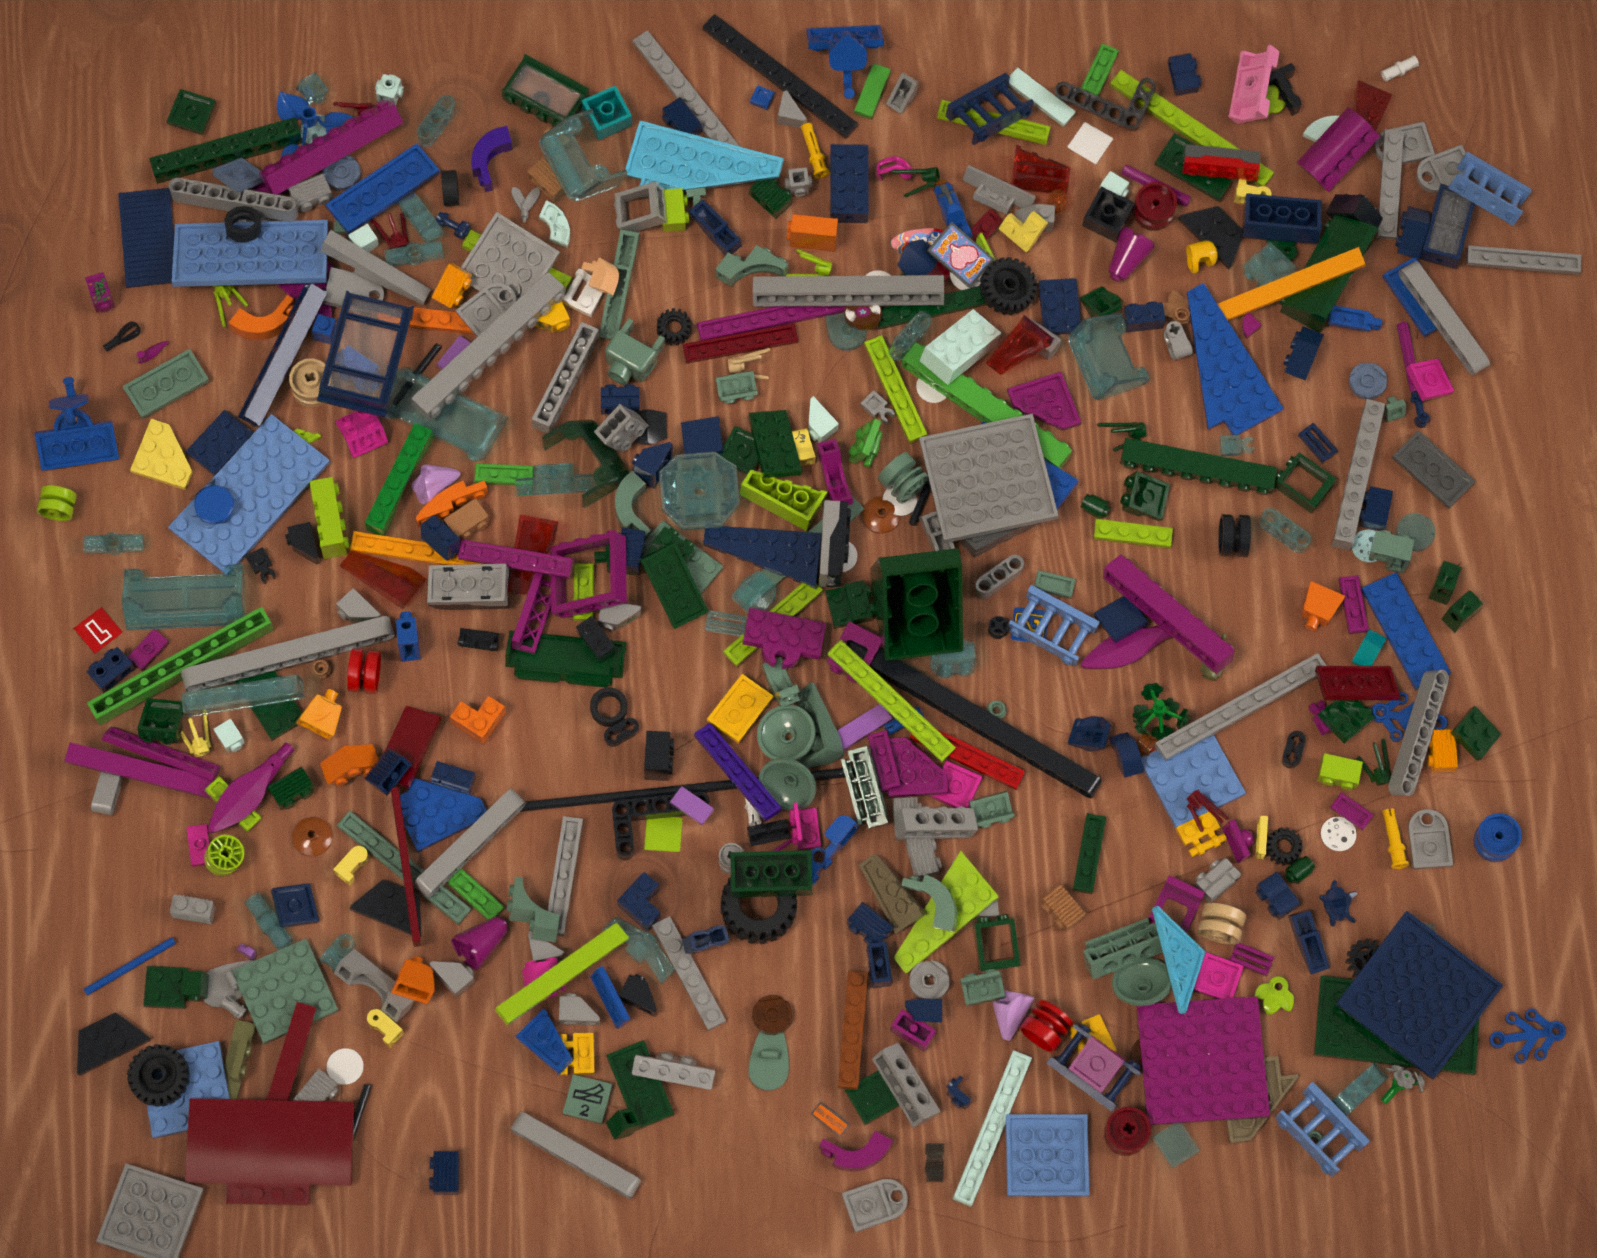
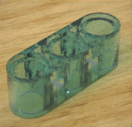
[417,95,456,147]
[398,192,444,245]
[889,312,932,360]
[1260,508,1311,553]
[1332,1063,1388,1116]

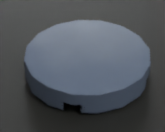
[323,155,361,191]
[1348,363,1387,400]

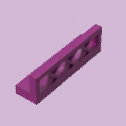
[512,573,551,655]

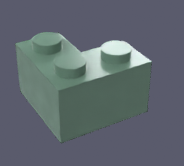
[1369,530,1415,574]

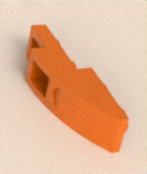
[416,481,488,528]

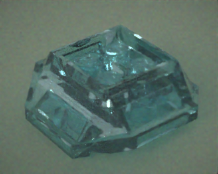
[659,452,740,530]

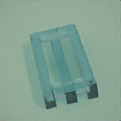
[705,610,747,636]

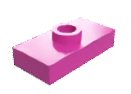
[187,824,210,867]

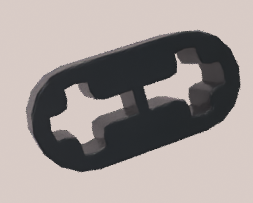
[604,718,639,747]
[1282,731,1306,769]

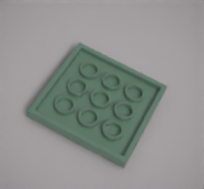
[232,939,339,1044]

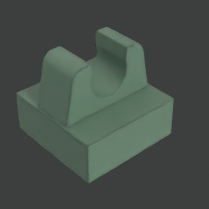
[686,187,706,206]
[1385,396,1406,422]

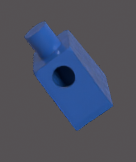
[396,611,421,662]

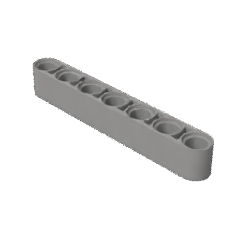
[169,178,298,222]
[1399,261,1490,375]
[1388,670,1449,796]
[414,789,526,898]
[510,1111,642,1199]

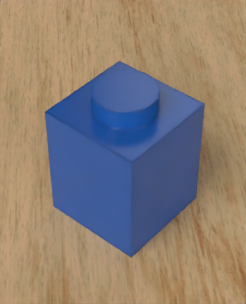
[312,314,337,344]

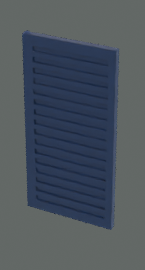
[118,188,174,288]

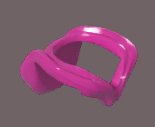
[876,156,914,181]

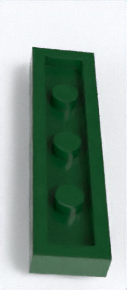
[1072,813,1106,894]

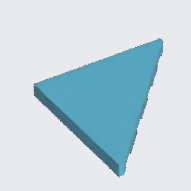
[1152,906,1206,1014]

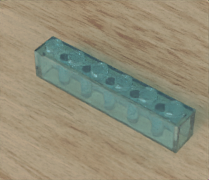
[181,674,305,717]

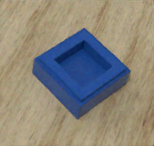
[750,85,775,110]

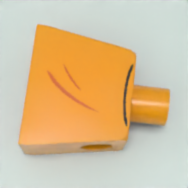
[296,689,342,740]

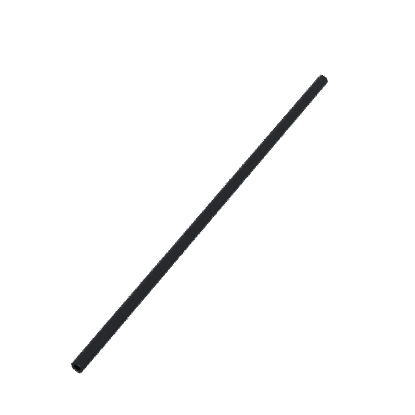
[492,767,877,812]

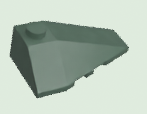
[798,682,844,768]

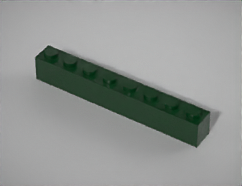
[1120,438,1277,495]

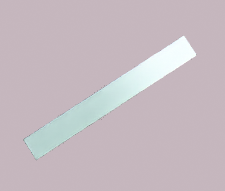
[952,1050,1032,1207]

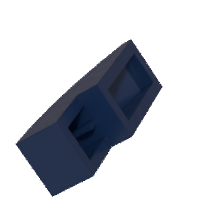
[689,199,742,256]
[1288,909,1330,974]

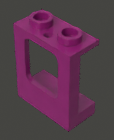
[827,621,882,684]
[1148,875,1205,932]

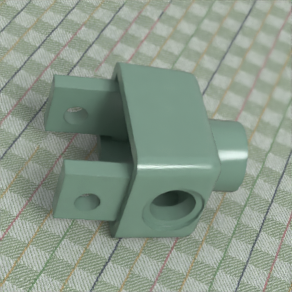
[605,318,665,385]

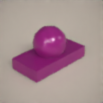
[1222,819,1254,863]

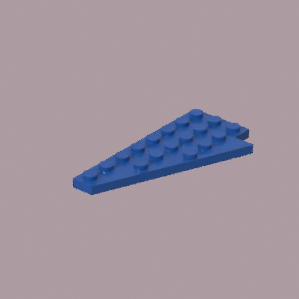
[1187,283,1284,438]

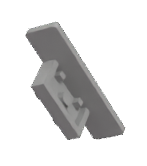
[963,165,1036,214]
[632,1051,715,1090]

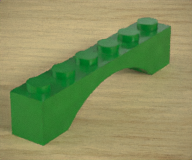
[365,423,434,536]

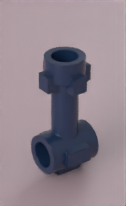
[435,212,471,240]
[1410,391,1430,428]

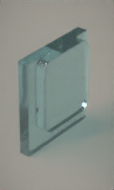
[1152,1123,1200,1169]

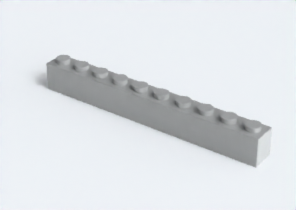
[411,272,565,421]
[753,275,944,306]

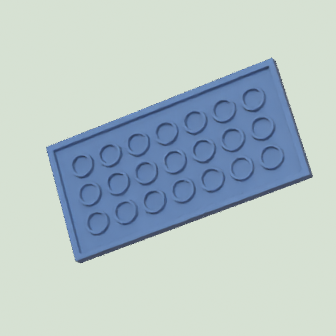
[172,220,328,287]
[168,414,330,576]

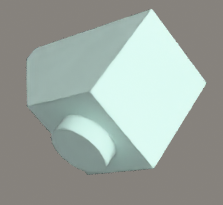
[808,396,839,442]

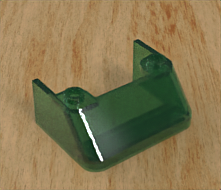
[542,419,629,509]

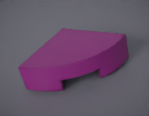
[1242,312,1261,339]

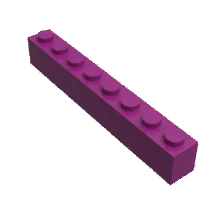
[259,99,403,195]
[1103,554,1235,674]

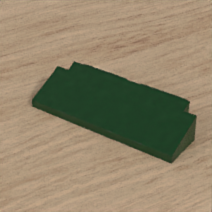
[505,630,626,688]

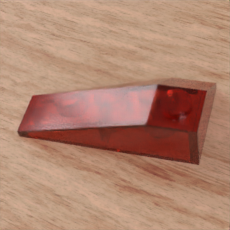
[507,514,559,595]
[340,550,426,609]

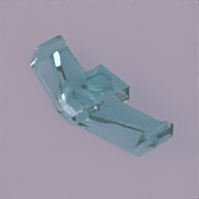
[603,917,675,985]

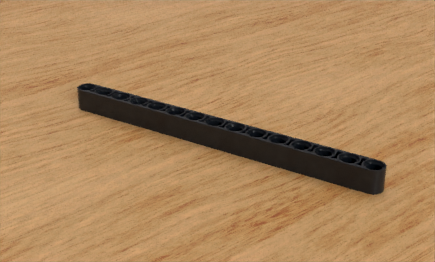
[846,640,1102,799]

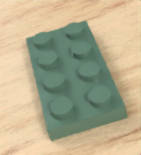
[122,349,210,420]
[642,521,723,595]

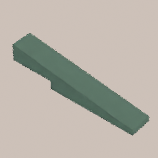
[599,230,640,340]

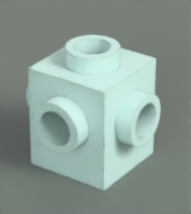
[375,74,404,106]

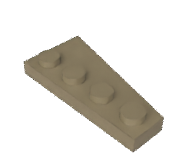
[859,854,927,934]

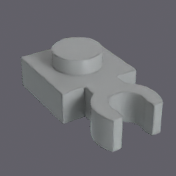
[860,390,895,424]

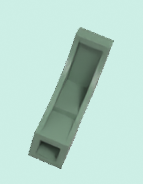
[715,245,789,287]
[506,877,560,942]

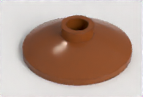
[862,496,901,534]
[292,817,332,856]

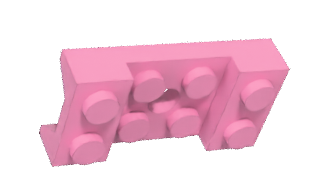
[1229,45,1279,124]

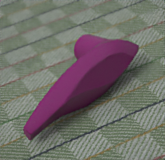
[137,341,169,364]

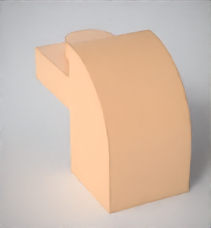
[581,258,619,295]

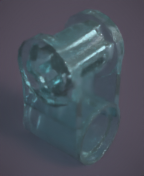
[319,934,356,972]

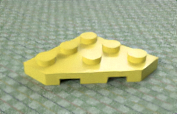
[130,419,192,490]

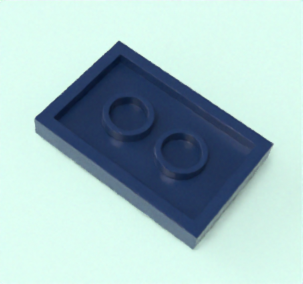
[1038,278,1082,335]
[186,410,253,476]

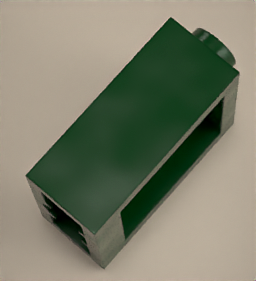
[1274,452,1336,514]
[972,914,1021,972]

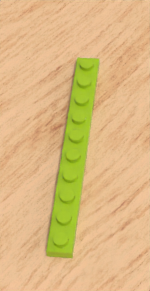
[1110,70,1274,187]

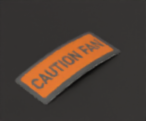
[811,1102,850,1137]

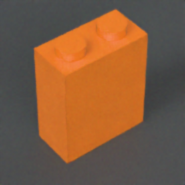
[786,214,838,252]

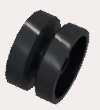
[1218,514,1251,557]

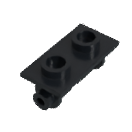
[457,628,499,652]
[747,819,790,846]

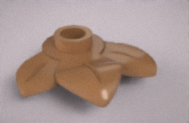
[1163,290,1190,325]

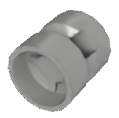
[718,843,744,875]

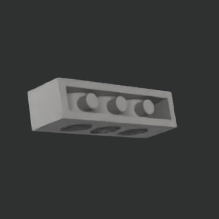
[894,806,978,839]
[872,1043,940,1128]

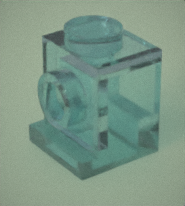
[296,72,328,105]

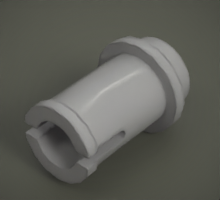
[220,995,247,1019]

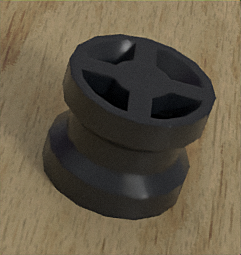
[988,616,1008,639]

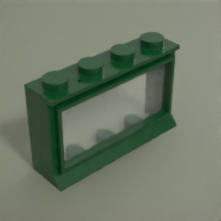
[502,54,590,133]

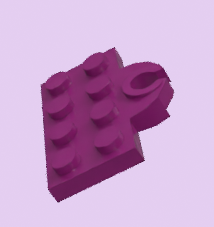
[742,607,826,669]

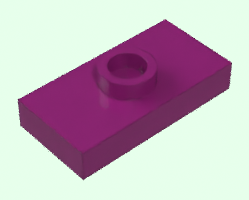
[127,629,169,671]

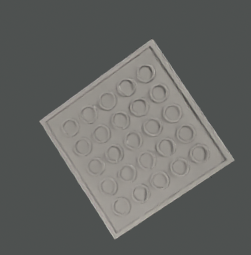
[919,414,1059,543]

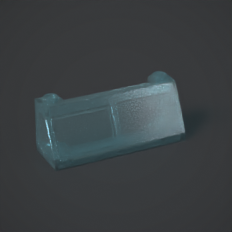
[385,367,508,462]
[122,564,245,630]

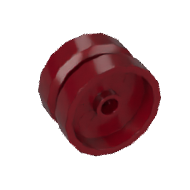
[1133,182,1177,231]
[1104,1107,1151,1156]

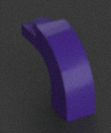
[471,126,512,192]

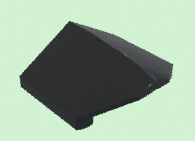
[635,409,667,445]

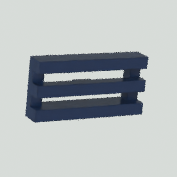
[1298,423,1338,464]

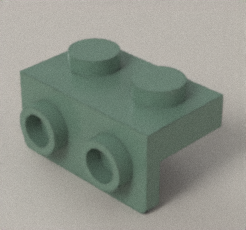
[715,370,758,404]
[968,791,1015,828]
[960,969,1006,1007]

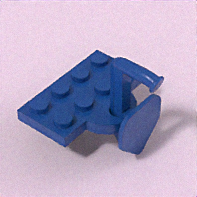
[806,25,883,99]
[34,377,119,471]

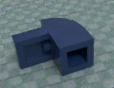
[1109,732,1143,778]

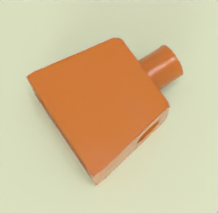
[1301,581,1345,631]
[391,956,435,1004]

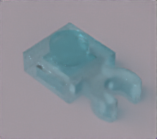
[1219,435,1254,456]

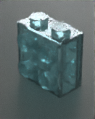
[930,641,977,678]

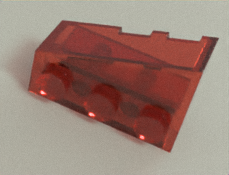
[1353,80,1392,131]
[1011,144,1070,196]
[986,315,1054,375]

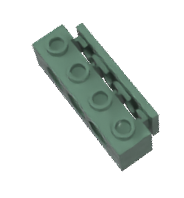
[841,746,890,829]
[1083,918,1163,980]

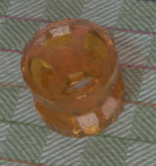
[1137,733,1158,757]

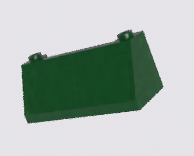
[1280,215,1378,333]

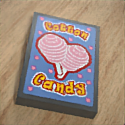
[927,222,994,288]

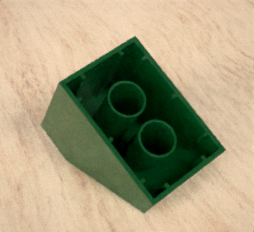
[871,548,964,661]

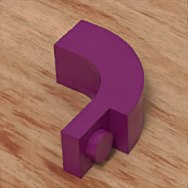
[817,439,853,505]
[819,1131,893,1172]

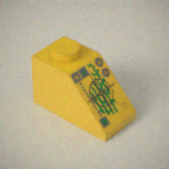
[535,301,570,333]

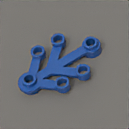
[1371,692,1447,742]
[1489,1009,1566,1064]

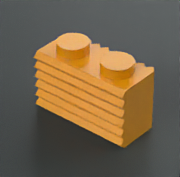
[432,263,472,308]
[1427,729,1458,772]

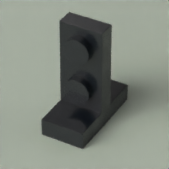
[1268,63,1301,116]

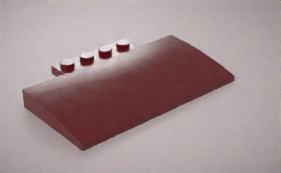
[186,1098,355,1205]

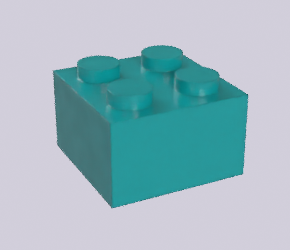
[582,85,632,140]

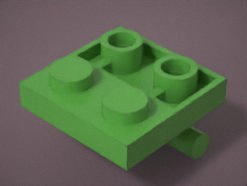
[848,418,883,468]

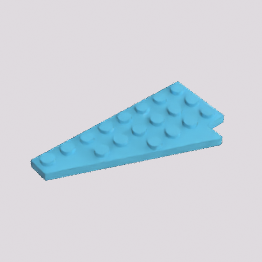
[624,121,784,198]

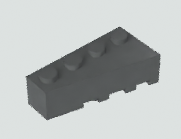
[961,522,1043,558]

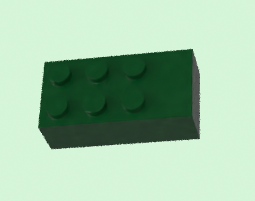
[731,850,813,898]

